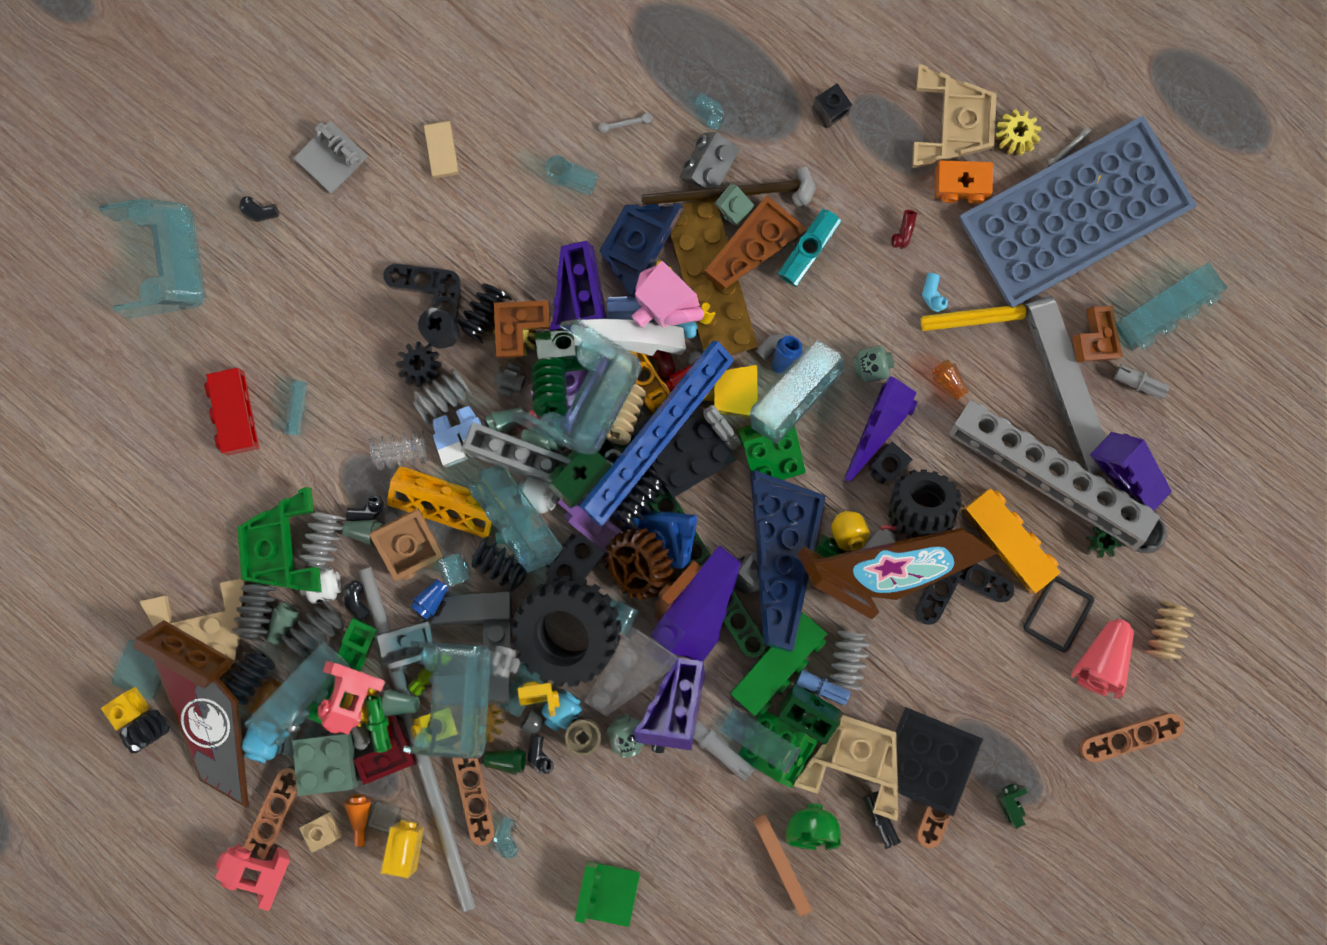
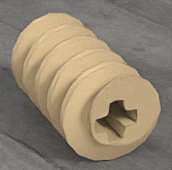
[598,382,646,445]
[1145,601,1194,661]

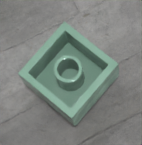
[292,732,359,796]

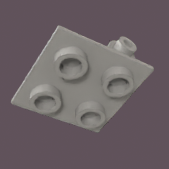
[294,121,368,194]

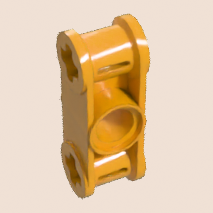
[613,350,671,415]

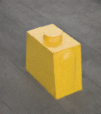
[381,820,424,878]

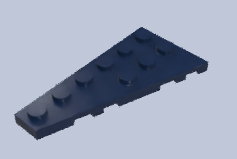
[750,470,826,652]

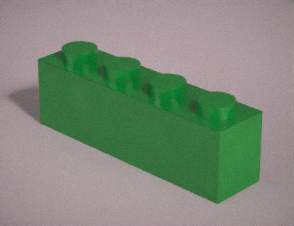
[729,612,827,716]

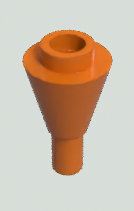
[344,794,371,847]

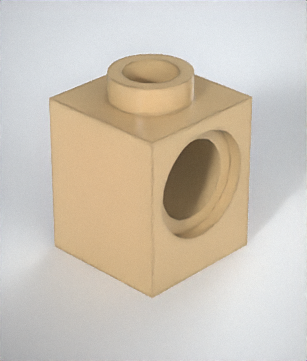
[299,811,343,853]

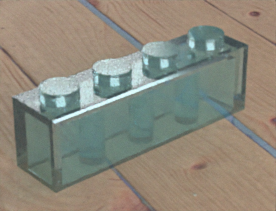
[1116,262,1227,351]
[750,340,844,444]
[468,465,563,573]
[245,641,349,748]

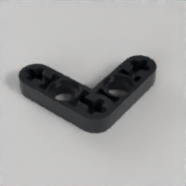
[383,264,462,331]
[915,563,1014,625]

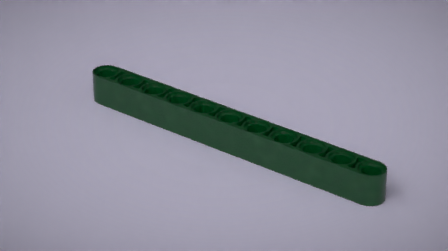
[596,402,765,657]

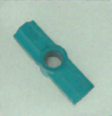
[777,208,842,287]

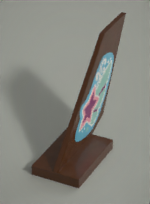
[798,528,998,619]

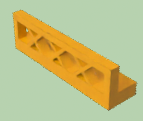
[386,466,501,538]

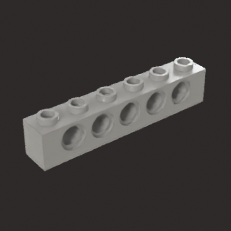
[460,422,603,498]

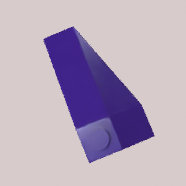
[843,376,918,483]
[650,546,741,662]

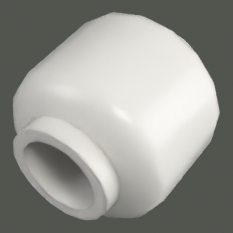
[517,477,559,514]
[300,567,341,604]

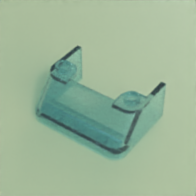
[99,199,205,319]
[510,319,641,454]
[403,641,490,758]

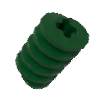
[532,357,568,420]

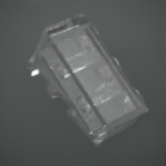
[584,627,678,717]

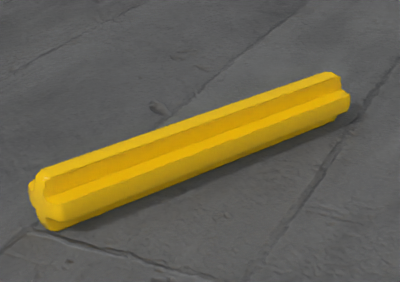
[920,304,1026,331]

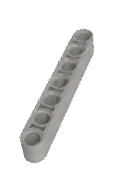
[1025,296,1105,475]

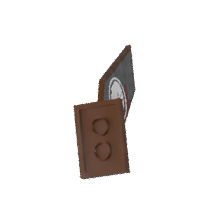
[133,620,249,808]

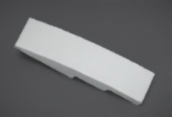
[573,319,686,356]

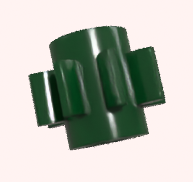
[1085,526,1122,558]

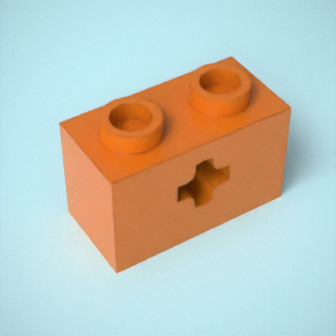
[934,160,993,204]

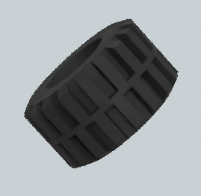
[888,469,962,539]

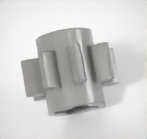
[484,646,520,679]

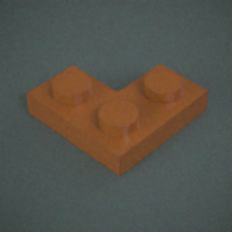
[494,300,550,358]
[1072,306,1123,363]

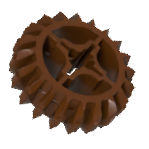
[604,526,674,600]

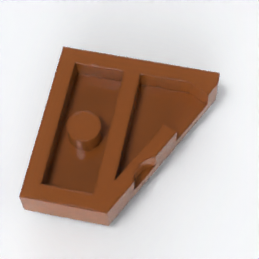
[653,561,702,622]

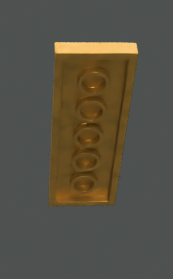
[670,198,758,356]

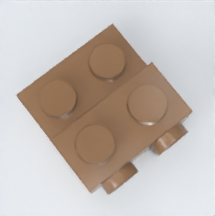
[369,508,444,581]

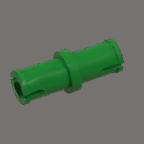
[363,694,392,753]

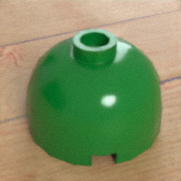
[786,804,841,850]

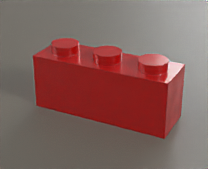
[204,367,260,456]

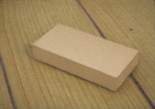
[424,121,459,179]

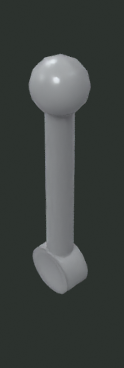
[599,113,652,133]
[1048,127,1091,166]

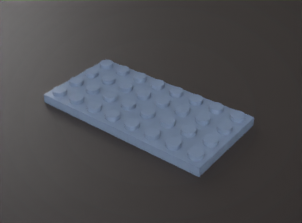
[958,115,1197,308]

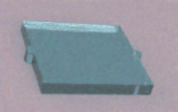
[111,639,161,700]

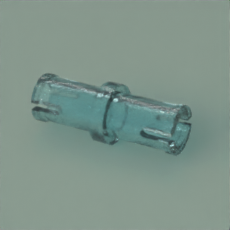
[284,380,308,436]

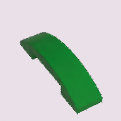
[307,618,378,724]

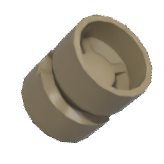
[565,717,602,756]

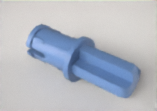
[796,669,850,705]

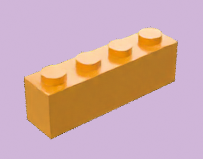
[961,488,1061,594]

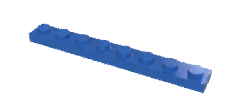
[579,341,735,526]

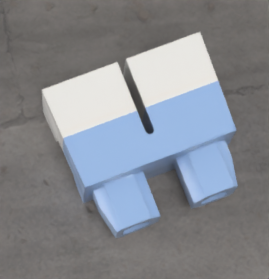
[433,406,483,468]

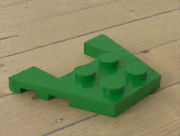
[237,487,322,593]

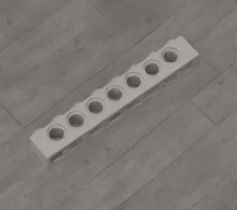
[948,400,1160,551]

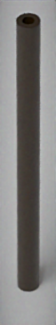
[641,180,799,205]

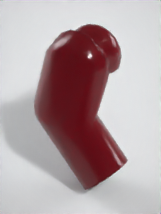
[891,210,917,249]
[646,350,676,380]

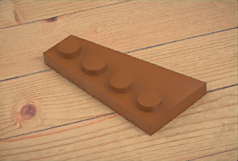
[702,195,807,291]

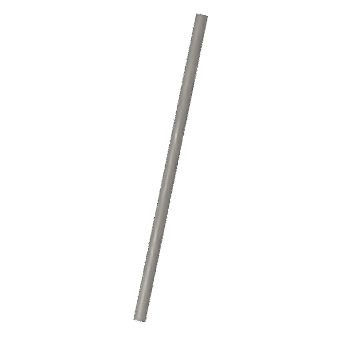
[358,567,476,912]

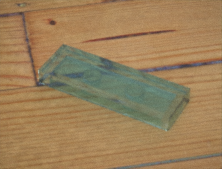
[720,707,801,774]

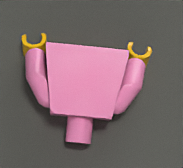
[631,260,716,328]

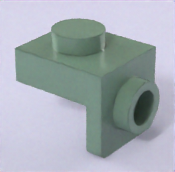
[715,183,754,226]

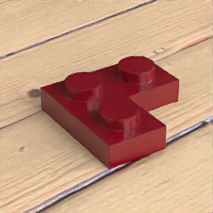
[354,715,416,785]

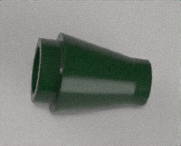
[484,748,526,775]

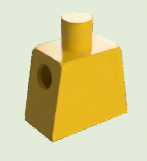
[702,365,758,419]

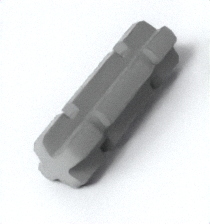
[703,405,741,450]

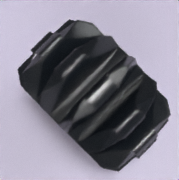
[396,341,442,388]
[119,710,170,753]

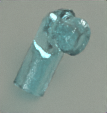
[695,92,725,129]
[494,816,518,859]

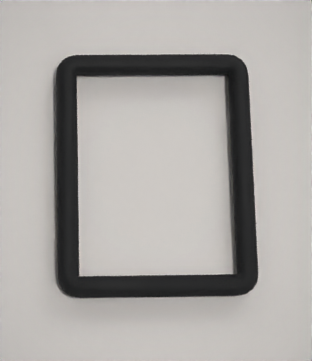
[1024,576,1094,653]

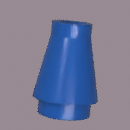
[770,335,802,373]
[410,579,449,620]

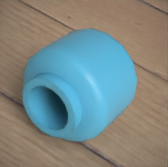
[541,689,582,732]
[242,721,281,764]

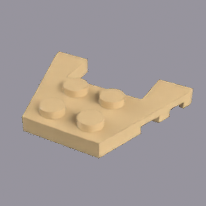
[912,65,997,168]
[140,578,247,664]
[794,715,899,821]

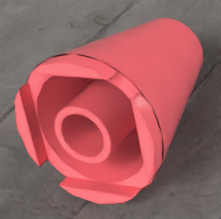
[1071,619,1134,698]

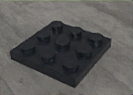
[630,404,736,501]
[876,707,984,817]

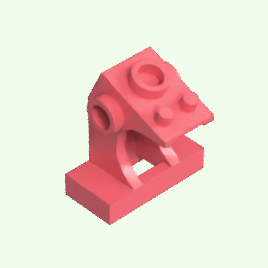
[317,661,385,734]
[215,844,290,911]

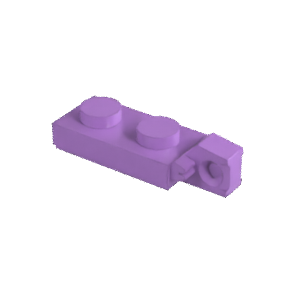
[557,499,621,554]

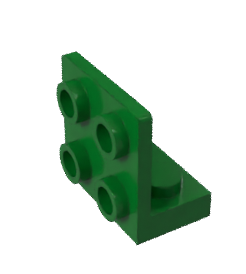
[737,414,806,480]
[738,711,818,788]
[574,861,640,927]

